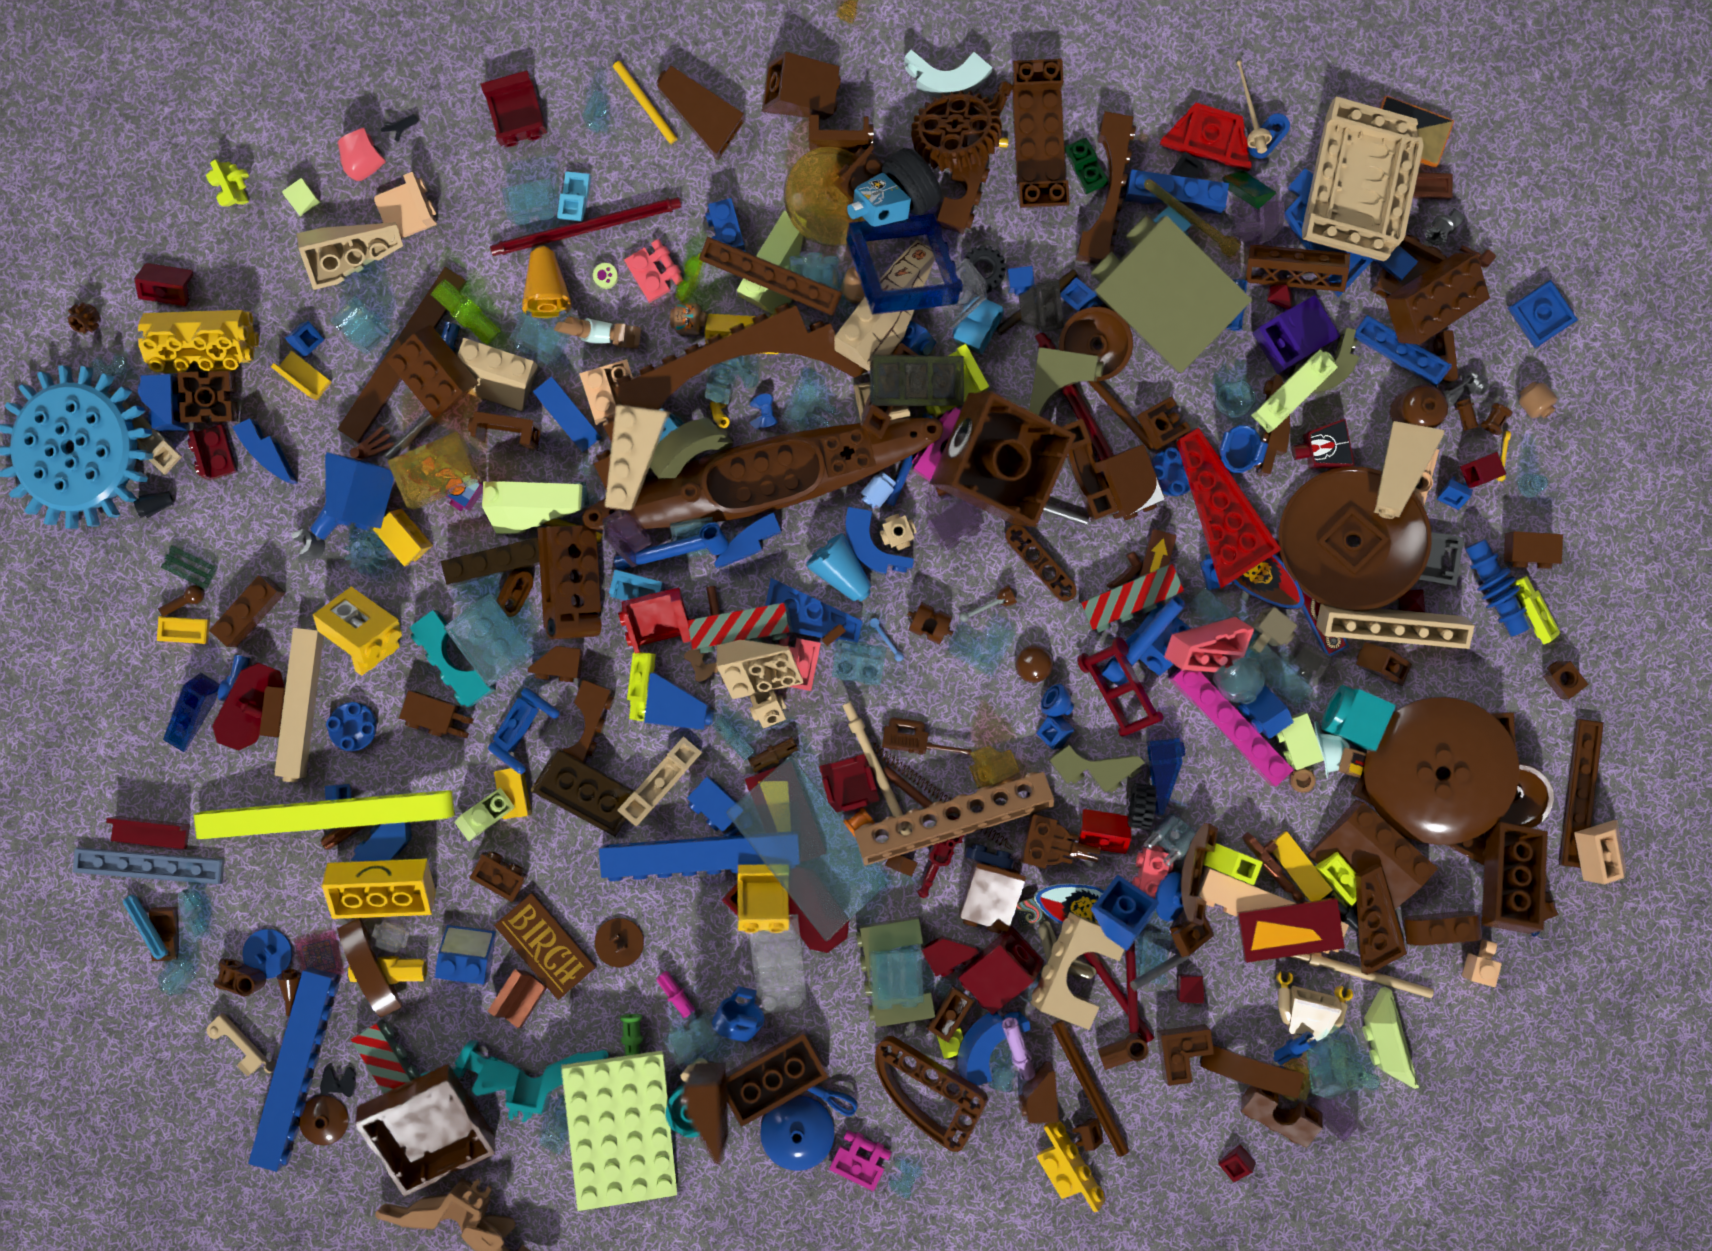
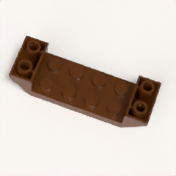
[1012,58,1070,208]

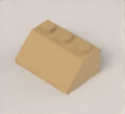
[457,338,538,412]

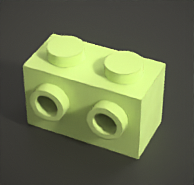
[1276,712,1324,770]

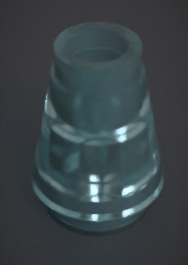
[1518,473,1548,498]

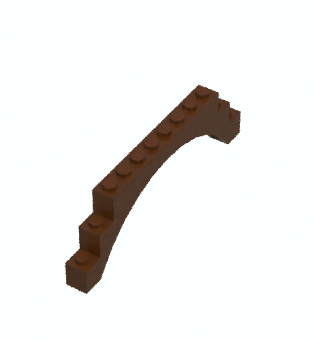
[593,302,868,490]

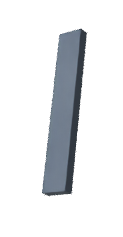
[73,847,225,884]

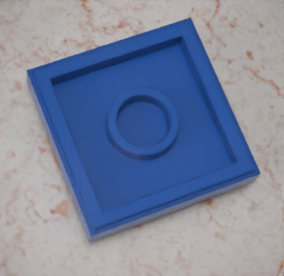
[1508,280,1578,348]

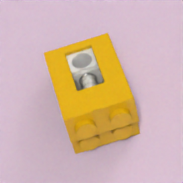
[313,586,402,676]

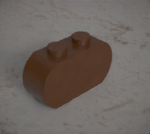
[1404,911,1482,946]

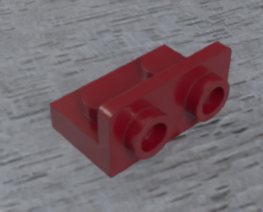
[187,424,238,480]

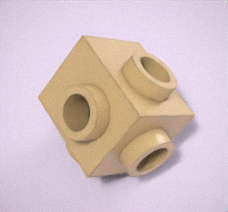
[880,514,917,551]
[749,690,787,729]

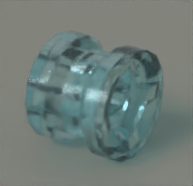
[988,1065,1017,1092]

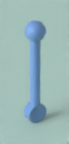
[870,618,904,662]

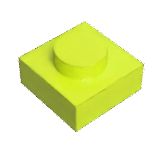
[937,1027,963,1059]

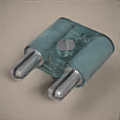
[1144,813,1196,866]

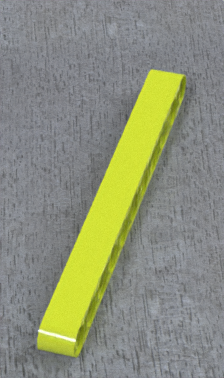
[193,790,455,839]

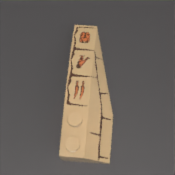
[835,240,937,373]

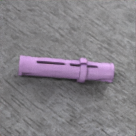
[1002,1017,1035,1081]

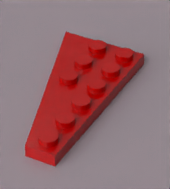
[1176,428,1282,588]

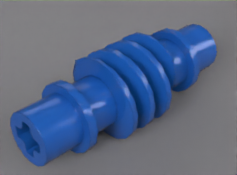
[1465,539,1531,637]

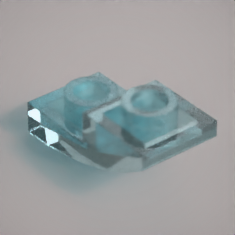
[178,888,210,943]

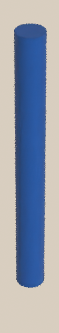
[886,413,932,507]

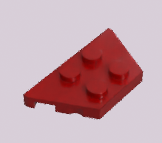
[1159,102,1252,172]

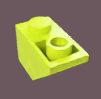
[1203,843,1263,885]

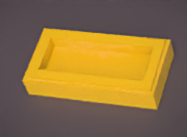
[157,616,210,644]

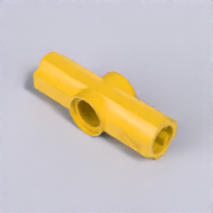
[348,956,428,984]

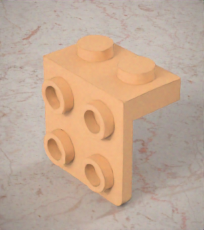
[374,172,437,239]

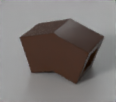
[885,855,918,877]

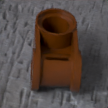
[213,958,266,997]

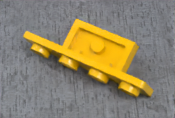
[1036,1119,1106,1212]

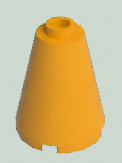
[522,246,572,318]

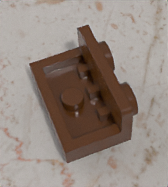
[470,851,528,902]

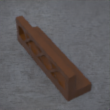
[1245,244,1350,292]

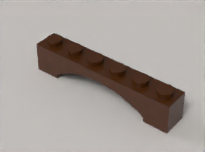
[1076,111,1136,264]

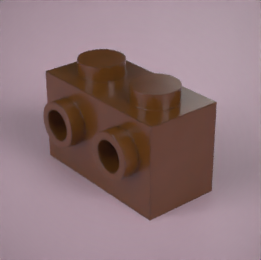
[1504,531,1563,569]

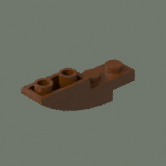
[1254,374,1290,477]

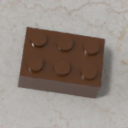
[386,324,479,419]

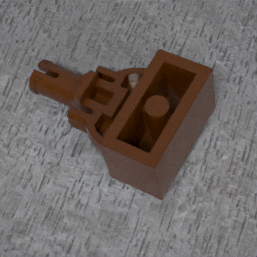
[1019,813,1101,869]

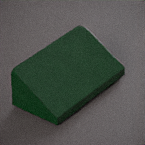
[1222,171,1276,210]

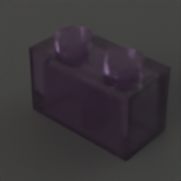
[926,500,984,550]

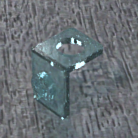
[539,1106,569,1155]

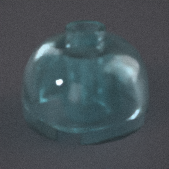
[1213,657,1266,704]

